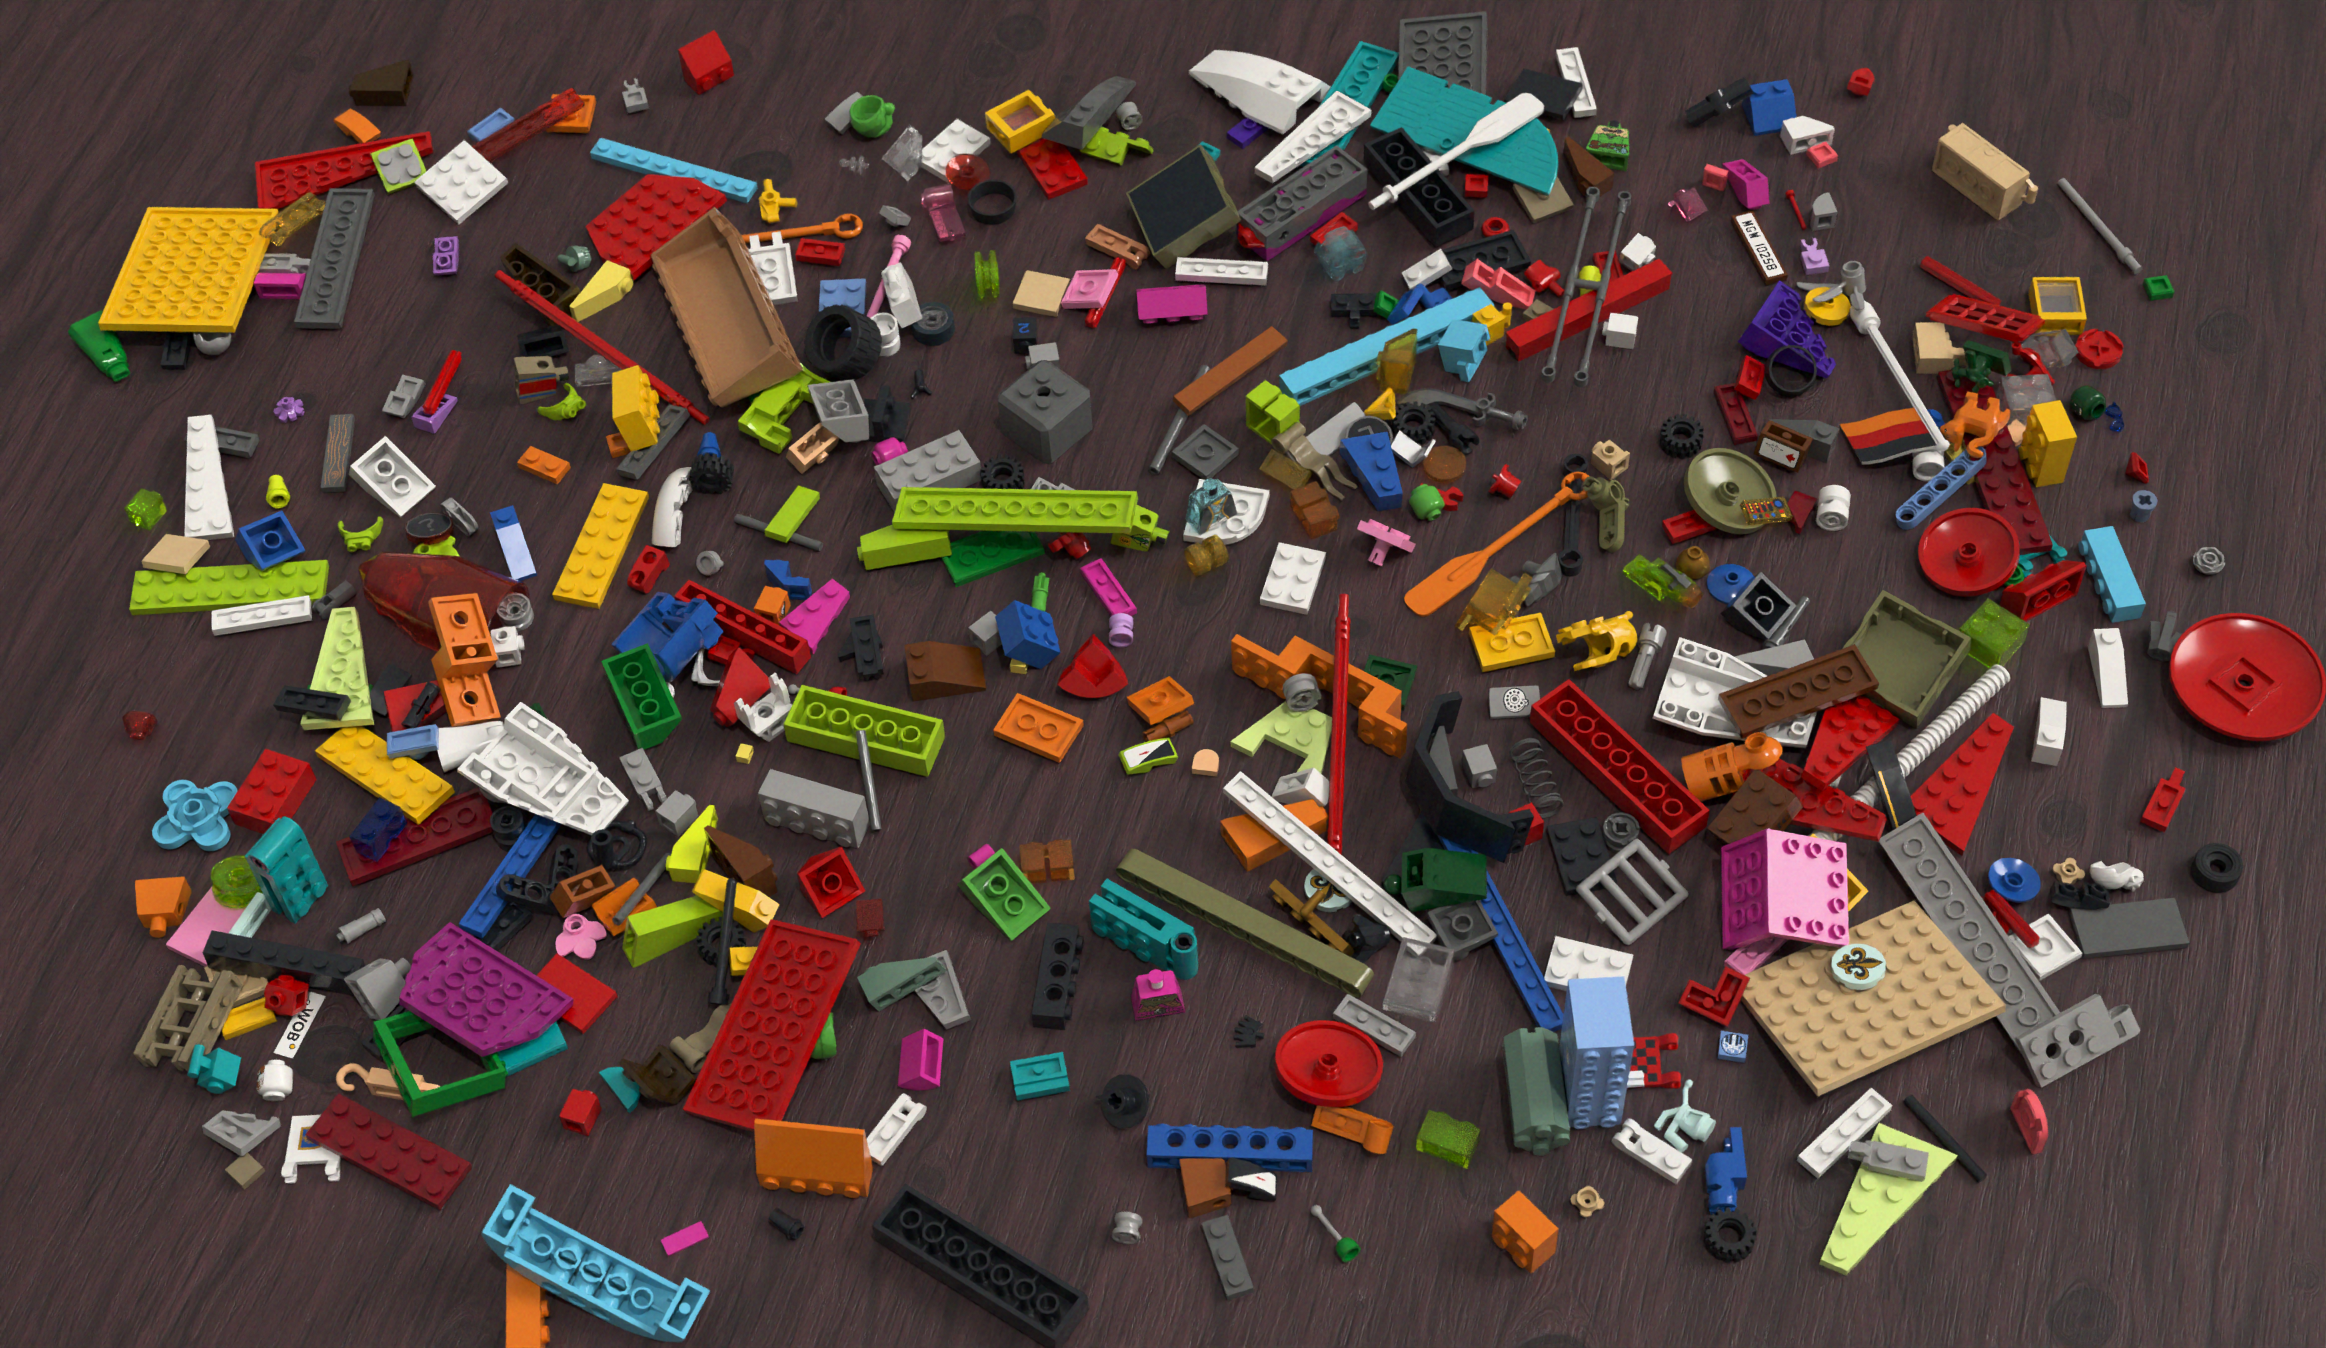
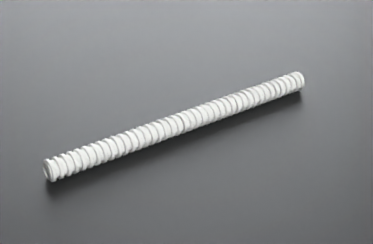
[1808,664,2010,842]

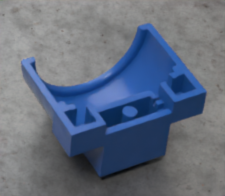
[611,592,724,682]

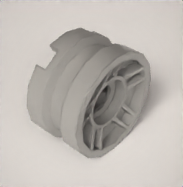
[496,593,534,631]
[1282,673,1321,712]

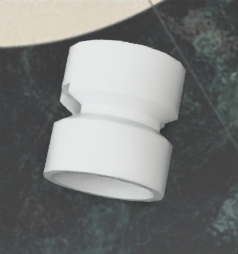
[871,313,901,356]
[1912,449,1945,481]
[1816,485,1851,531]

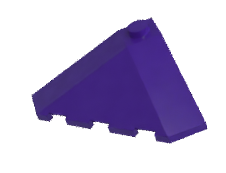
[1738,280,1836,378]

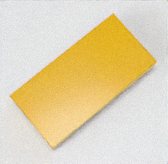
[221,997,277,1040]

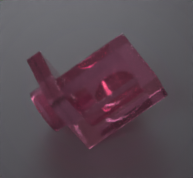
[1668,187,1708,222]

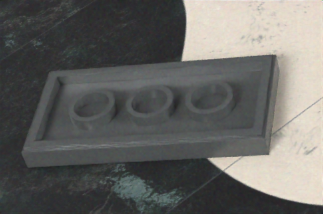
[2069,898,2189,959]

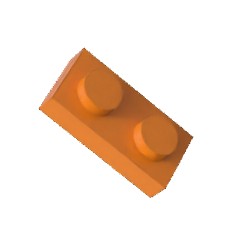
[517,446,571,485]

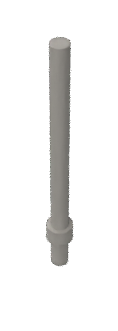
[2058,178,2142,274]

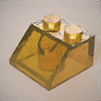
[1376,329,1418,394]

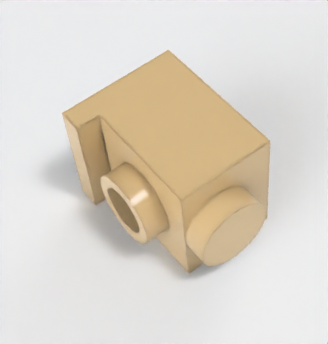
[1591,439,1630,480]

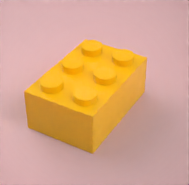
[612,365,660,452]
[2018,400,2077,487]

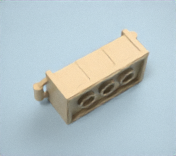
[1932,123,2038,220]

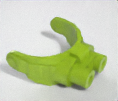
[537,383,586,420]
[338,516,383,552]

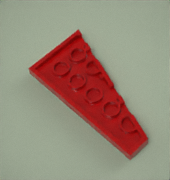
[1801,695,1900,791]
[1911,713,2014,856]
[1732,758,1887,842]

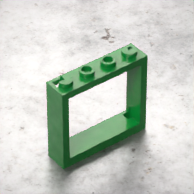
[373,1011,508,1117]

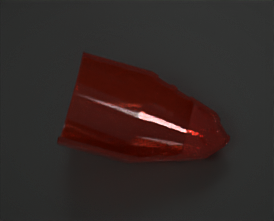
[358,551,530,651]

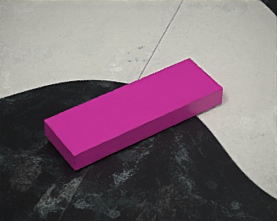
[1080,558,1137,616]

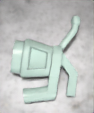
[1654,1079,1716,1153]

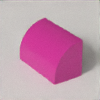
[254,273,307,299]
[898,1029,943,1091]

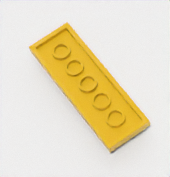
[552,483,649,609]
[315,726,455,825]

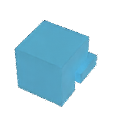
[1438,319,1490,382]

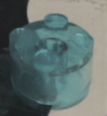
[1314,227,1367,281]

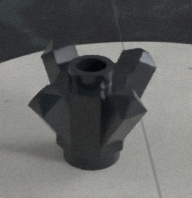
[1342,914,1390,963]

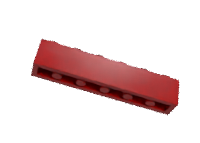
[674,580,811,674]

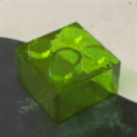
[1959,598,2030,669]

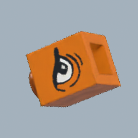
[754,586,791,626]

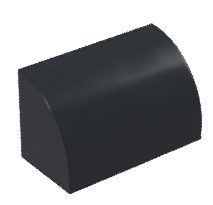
[517,325,569,357]

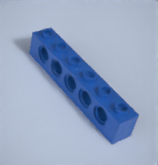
[1147,1124,1313,1172]

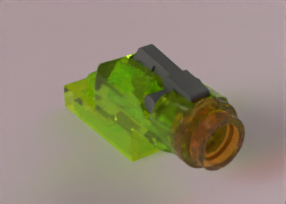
[1623,554,1703,608]

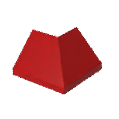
[797,847,865,918]

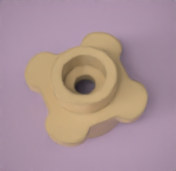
[2053,858,2085,885]
[1571,1186,1604,1217]

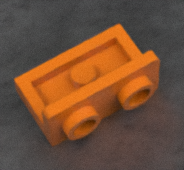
[592,878,657,936]

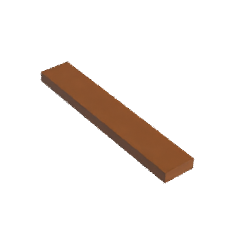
[1173,326,1288,416]

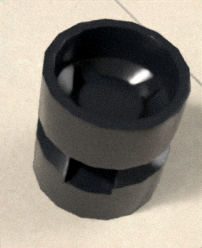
[490,806,527,852]

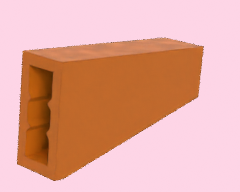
[1220,799,1328,872]

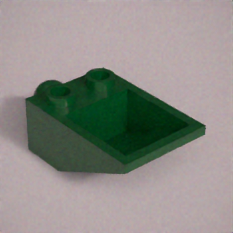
[1384,848,1487,912]

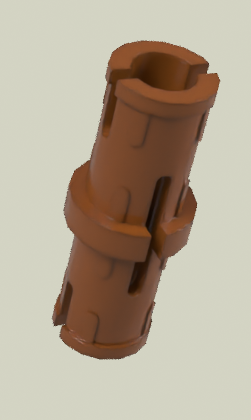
[1142,710,1194,742]

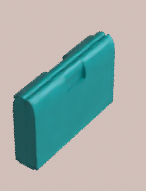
[498,1022,568,1077]

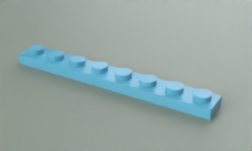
[590,138,758,204]

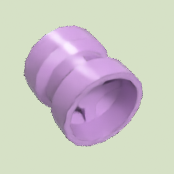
[1109,613,1133,647]

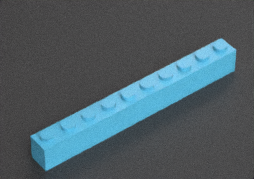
[1279,287,1494,406]

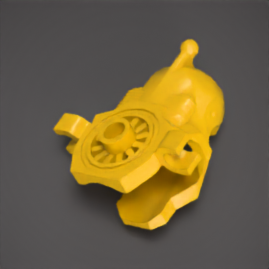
[1556,611,1637,671]

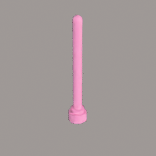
[867,235,911,318]

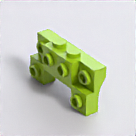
[738,363,830,454]

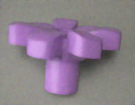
[274,397,305,423]

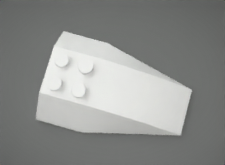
[1189,50,1331,134]
[457,702,629,835]

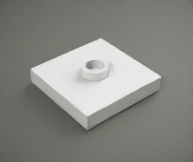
[2008,914,2082,981]

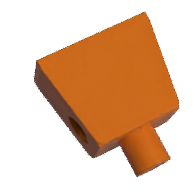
[135,877,191,938]

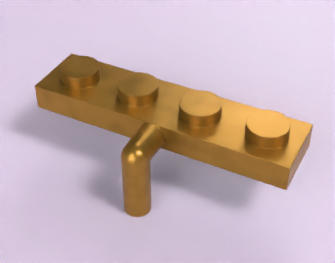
[1269,879,1355,957]

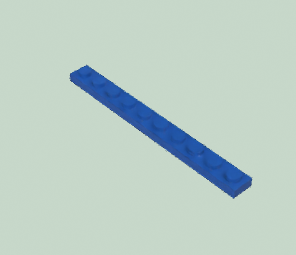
[1437,835,1563,1032]

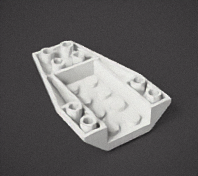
[1653,637,1817,748]

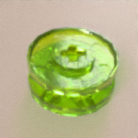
[975,250,1000,299]
[211,855,263,908]

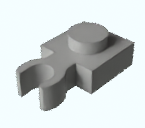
[622,78,649,113]

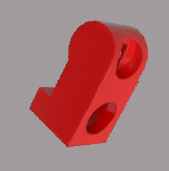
[627,545,670,593]

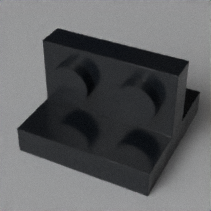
[861,385,912,442]

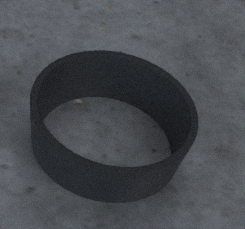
[968,179,1017,225]
[1765,345,1817,396]

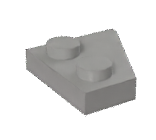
[202,1110,281,1157]

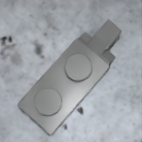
[258,254,311,274]
[1848,1140,1929,1181]

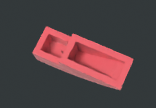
[1461,259,1535,310]

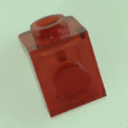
[856,899,885,937]

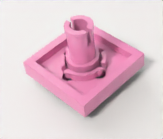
[1357,519,1416,566]

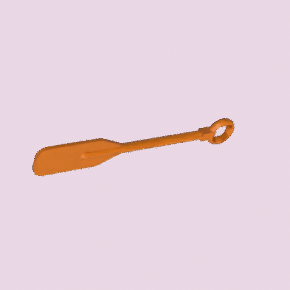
[741,214,863,244]
[1404,472,1589,617]

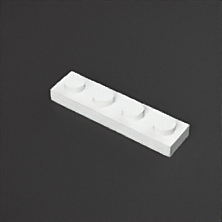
[1556,47,1597,118]
[1175,257,1268,285]
[212,595,312,636]
[1797,1088,1892,1178]

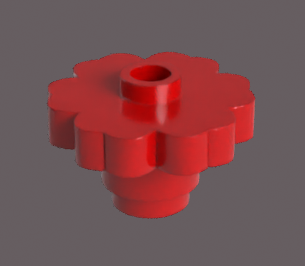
[1048,532,1091,560]

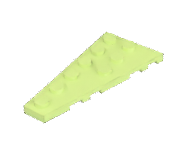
[301,607,374,730]
[1820,1123,1958,1275]

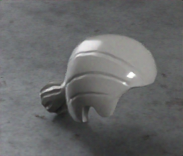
[193,332,231,355]

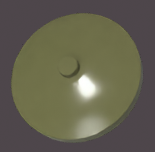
[1684,448,1777,534]

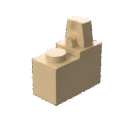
[1912,323,1968,374]

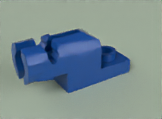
[1705,1127,1747,1215]

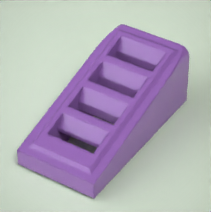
[411,394,458,434]

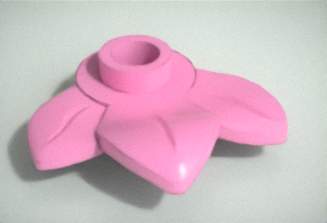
[556,914,607,959]

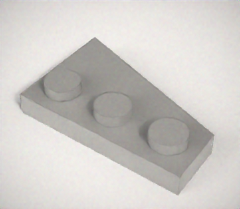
[914,950,971,1029]

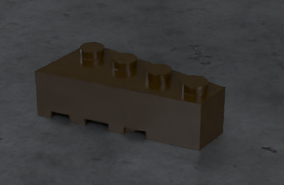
[500,243,581,327]

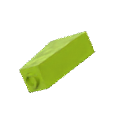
[857,524,952,570]
[622,896,723,968]

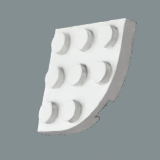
[1183,479,1270,546]

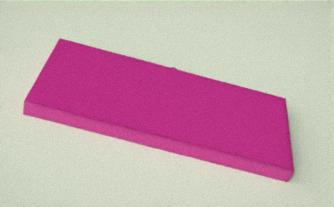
[661,1221,709,1257]

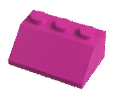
[1136,284,1208,323]

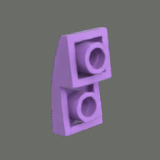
[433,236,459,276]

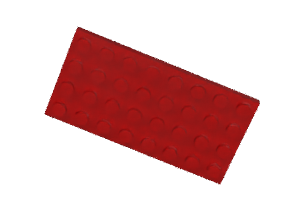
[683,919,861,1132]

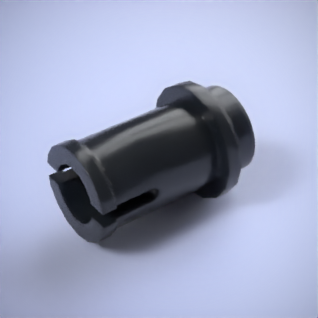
[768,1208,805,1239]

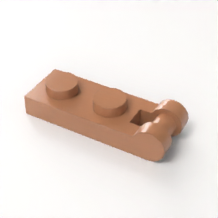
[1085,224,1151,270]

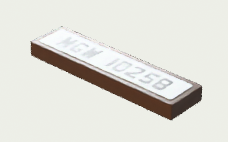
[1731,211,1788,285]

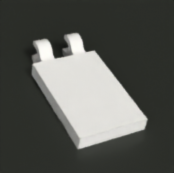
[748,231,798,305]

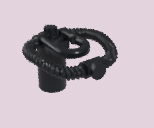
[586,819,647,870]

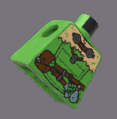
[1586,121,1629,171]

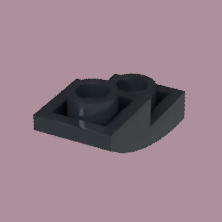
[370,663,412,717]
[2050,881,2110,909]

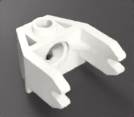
[734,673,792,742]

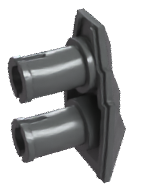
[1508,553,1562,606]

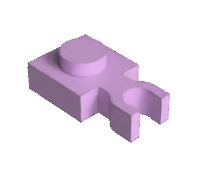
[1800,238,1829,275]

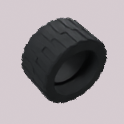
[804,304,882,381]

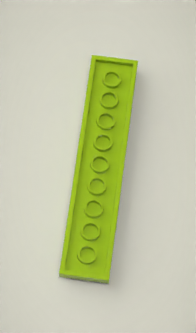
[892,487,1138,534]

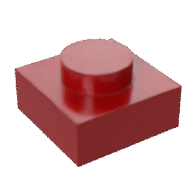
[1465,174,1488,198]

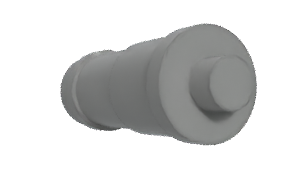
[336,908,386,944]

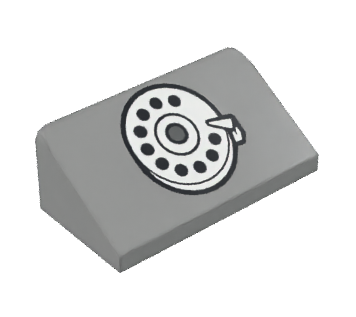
[1488,686,1540,719]

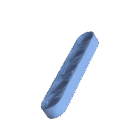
[1896,447,1987,530]

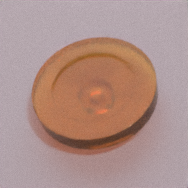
[1423,446,1466,483]

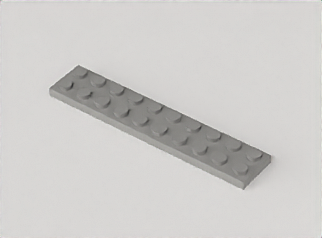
[1879,813,2060,1053]

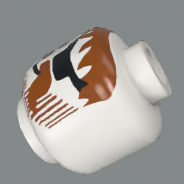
[257,1060,293,1101]

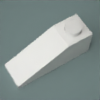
[2088,628,2128,708]
[2031,697,2066,766]

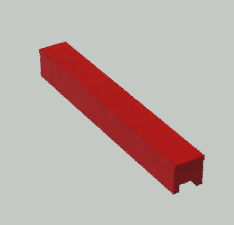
[1506,259,1673,362]

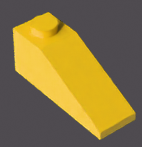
[692,869,779,933]

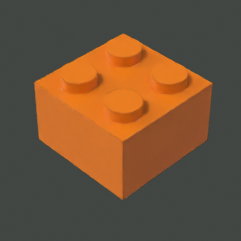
[1492,1191,1559,1273]

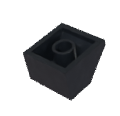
[1720,572,1797,640]

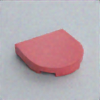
[2010,1089,2048,1155]

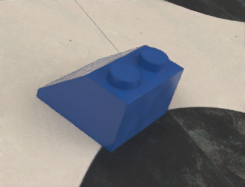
[1742,79,1797,136]
[235,511,306,571]

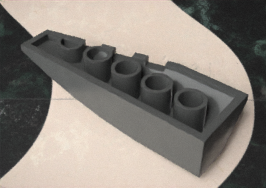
[1042,76,1136,150]

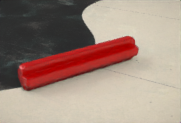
[1984,890,2040,948]

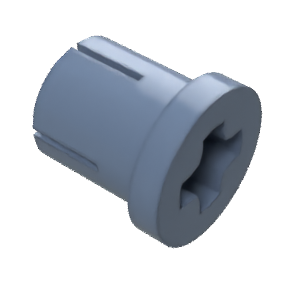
[2130,490,2157,522]

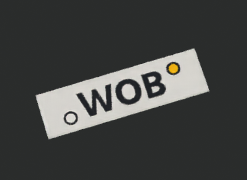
[274,991,326,1059]

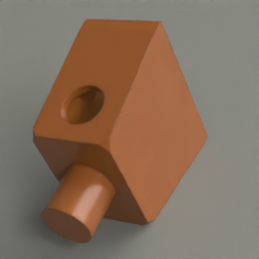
[1180,1159,1235,1218]

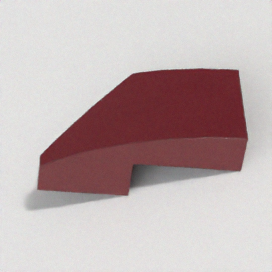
[1785,491,1818,534]

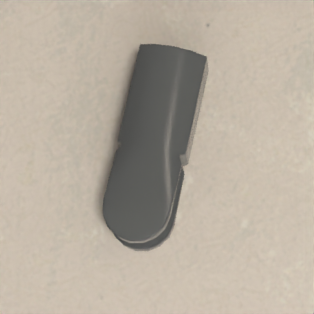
[312,580,356,619]

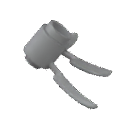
[1796,261,1866,311]

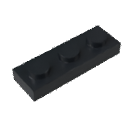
[273,685,351,721]

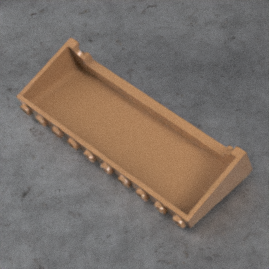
[651,207,803,407]

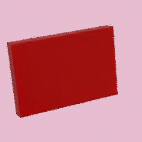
[536,954,618,1034]

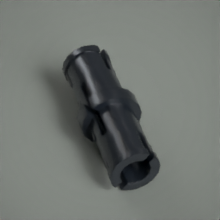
[401,682,441,729]

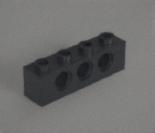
[1032,923,1084,1030]

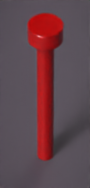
[1785,190,1807,230]

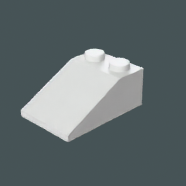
[349,436,436,518]

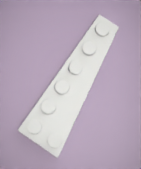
[1255,91,1371,183]
[184,415,234,540]

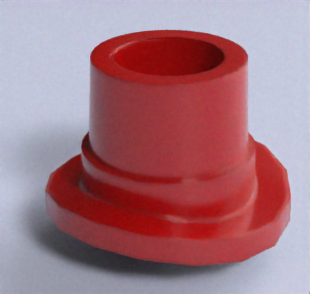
[1488,464,1521,498]

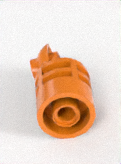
[1681,732,1782,802]

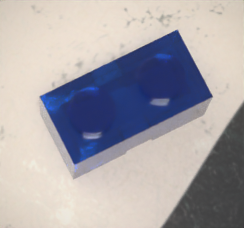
[350,797,407,862]

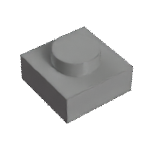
[879,205,911,227]

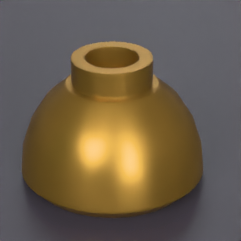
[1676,546,1710,579]

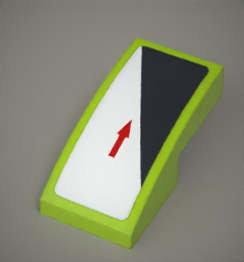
[1119,738,1178,774]

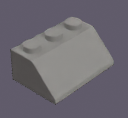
[808,380,869,443]

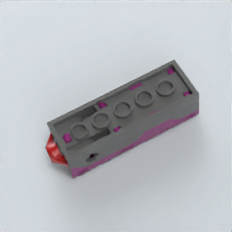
[1236,145,1367,262]

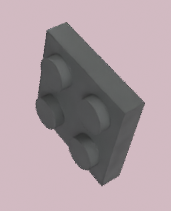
[1172,424,1239,480]

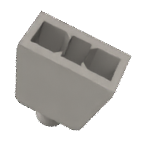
[344,958,411,1020]

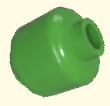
[1409,484,1445,521]

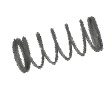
[1509,738,1564,818]

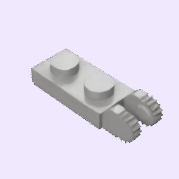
[619,748,667,811]

